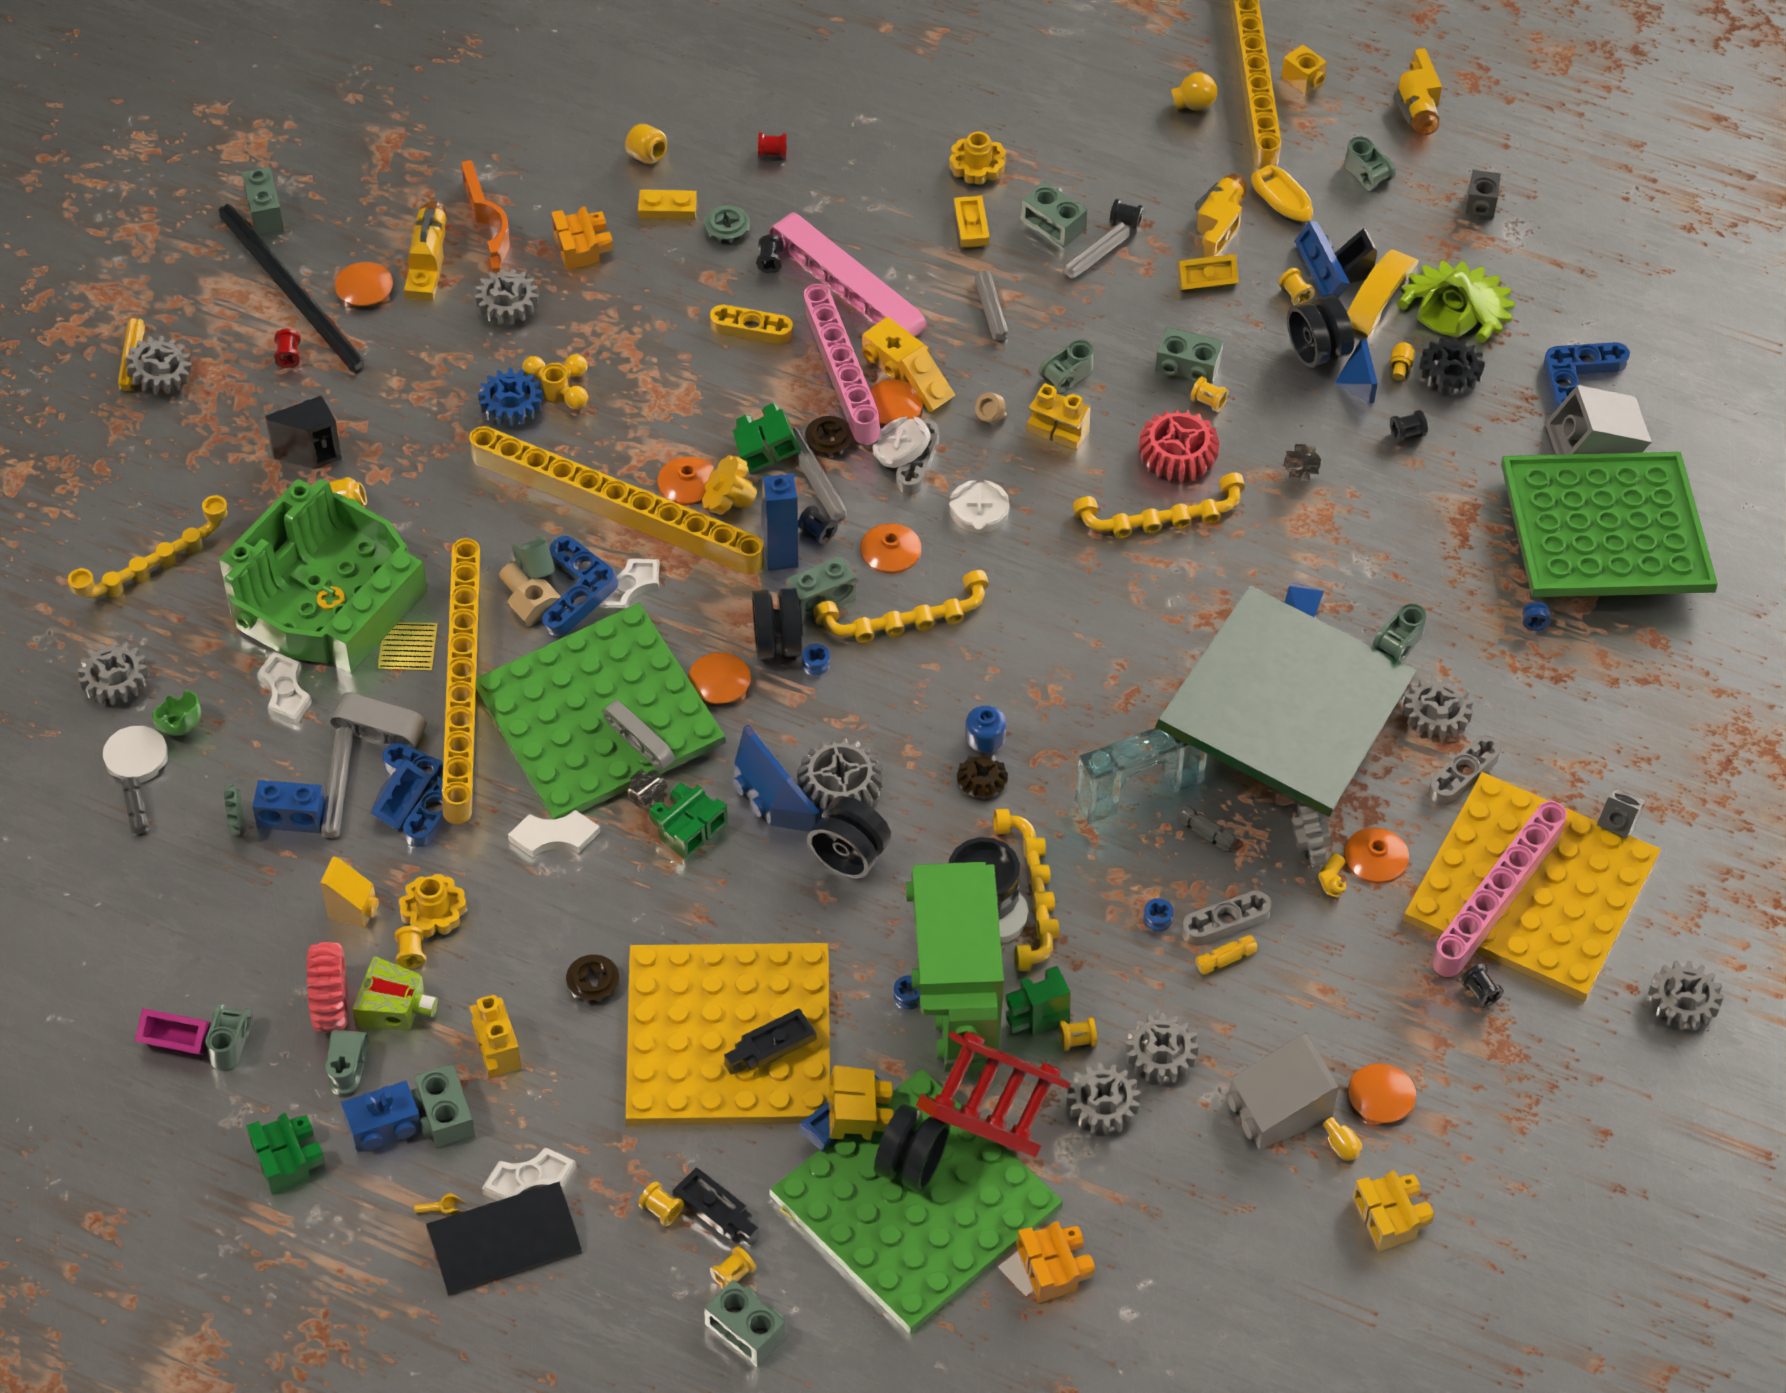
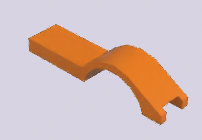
[461,160,510,273]

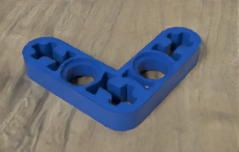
[1544,342,1630,410]
[542,536,618,637]
[383,743,446,847]

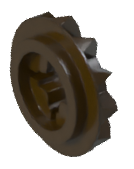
[805,416,853,457]
[957,753,1008,799]
[566,954,619,1004]

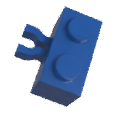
[341,1080,422,1152]

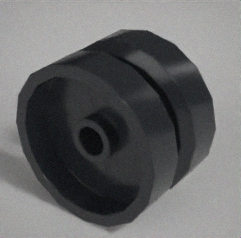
[1287,294,1354,368]
[752,588,803,660]
[807,796,891,879]
[949,837,1020,919]
[874,1103,950,1193]

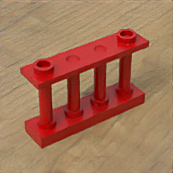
[916,1030,1071,1158]

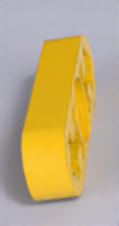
[710,305,793,344]

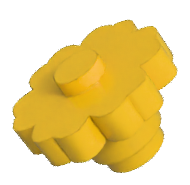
[949,131,1006,184]
[702,455,757,515]
[399,874,467,937]

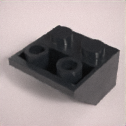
[265,395,342,469]

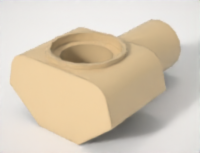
[499,563,561,626]

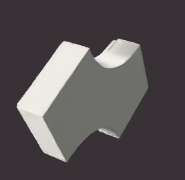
[594,559,660,614]
[257,651,312,726]
[508,810,600,858]
[482,1148,576,1201]

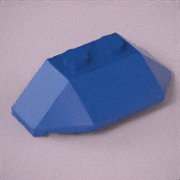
[733,725,820,832]

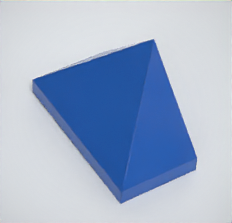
[1334,339,1378,403]
[1284,582,1324,618]
[370,759,432,831]

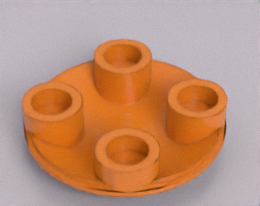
[335,262,393,309]
[869,379,923,429]
[688,652,751,705]
[1348,1063,1416,1126]

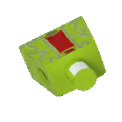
[352,956,438,1031]

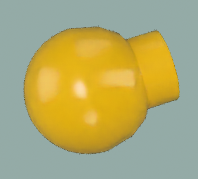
[1171,72,1218,111]

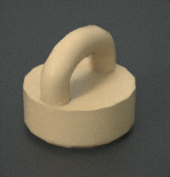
[975,392,1007,423]

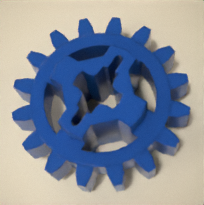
[478,368,543,426]

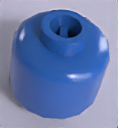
[965,705,1007,753]

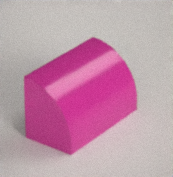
[135,1008,211,1055]

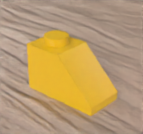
[320,856,379,928]

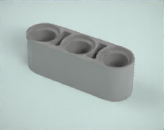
[329,692,427,749]

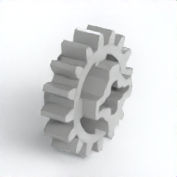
[475,268,539,324]
[126,336,192,394]
[78,641,149,705]
[1403,676,1473,740]
[1292,801,1332,868]
[1648,961,1723,1030]
[1125,1013,1199,1084]
[1066,1062,1141,1135]

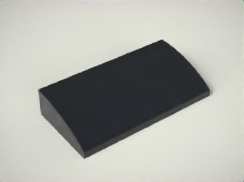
[426,1181,582,1296]

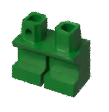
[732,403,802,474]
[649,782,728,860]
[1006,965,1071,1037]
[246,1112,325,1195]

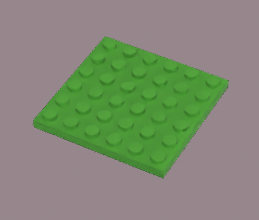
[1501,452,1718,597]
[476,602,726,819]
[770,1068,1063,1334]

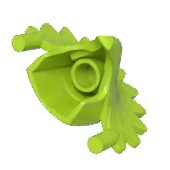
[1397,261,1516,343]

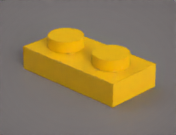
[638,190,697,219]
[954,196,990,248]
[1177,254,1239,290]
[897,345,955,412]

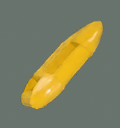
[1251,165,1313,222]

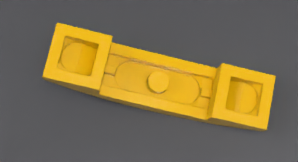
[1347,249,1418,338]

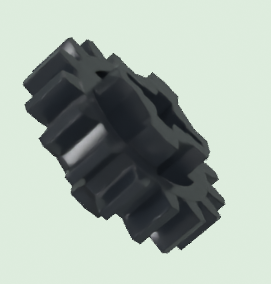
[1419,337,1485,394]

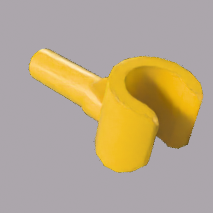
[414,1193,465,1216]

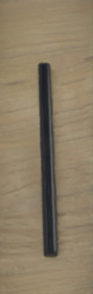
[218,204,364,372]

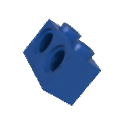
[252,780,325,834]

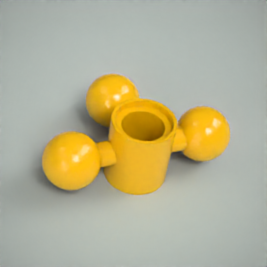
[522,354,588,410]

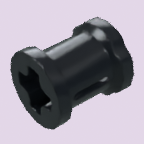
[1109,199,1144,230]
[756,235,784,273]
[1390,410,1428,443]
[798,505,838,544]
[1460,964,1504,1008]

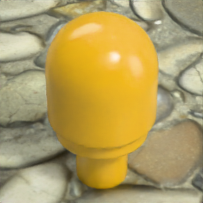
[1390,342,1415,381]
[1323,1117,1362,1161]

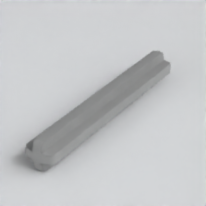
[792,428,847,522]
[321,727,353,839]

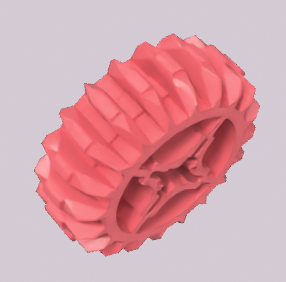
[1138,408,1220,483]
[306,942,348,1033]

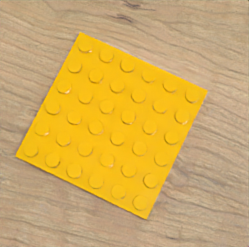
[1403,772,1661,1001]
[626,943,830,1125]

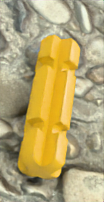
[1195,935,1258,975]

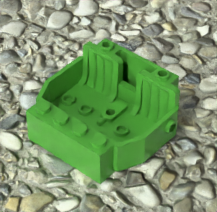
[219,479,428,674]
[906,862,1004,1072]

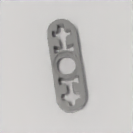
[896,420,939,495]
[602,700,675,771]
[1429,735,1501,805]
[1182,891,1271,946]

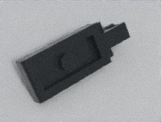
[724,1008,817,1075]
[672,1168,760,1247]

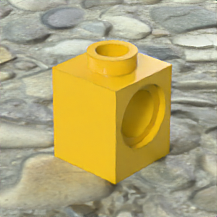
[1281,44,1327,95]

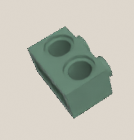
[242,167,284,236]
[1021,181,1088,248]
[1155,327,1223,384]
[786,556,856,622]
[411,1063,475,1148]
[704,1279,786,1366]

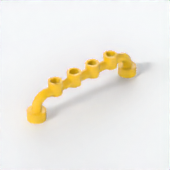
[1072,472,1245,539]
[68,495,228,598]
[812,570,989,643]
[993,808,1059,971]

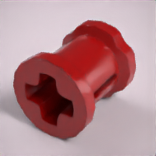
[758,132,787,159]
[274,329,301,368]

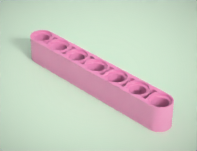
[769,212,927,337]
[804,284,880,445]
[1432,801,1567,977]

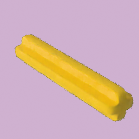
[118,318,145,392]

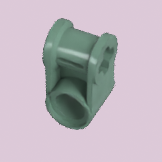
[1344,136,1396,190]
[1038,339,1094,393]
[512,535,555,578]
[1372,603,1427,662]
[206,1004,253,1071]
[325,1030,369,1096]

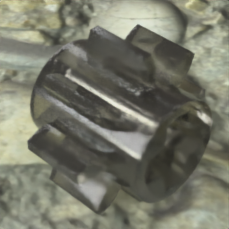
[1283,444,1321,481]
[627,769,667,808]

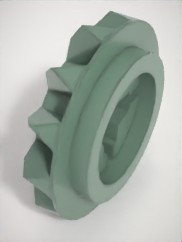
[704,205,750,243]
[223,783,245,835]

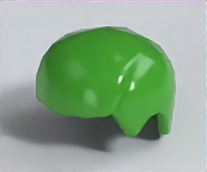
[152,690,202,736]

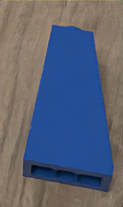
[761,474,799,570]

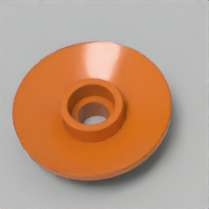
[658,456,715,505]
[860,523,921,574]
[1344,828,1409,884]

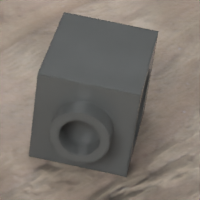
[1466,170,1501,218]
[1597,788,1646,838]

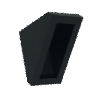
[1334,228,1377,283]

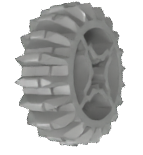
[797,738,883,815]

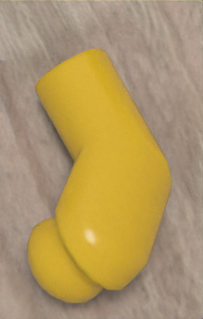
[1318,853,1346,897]

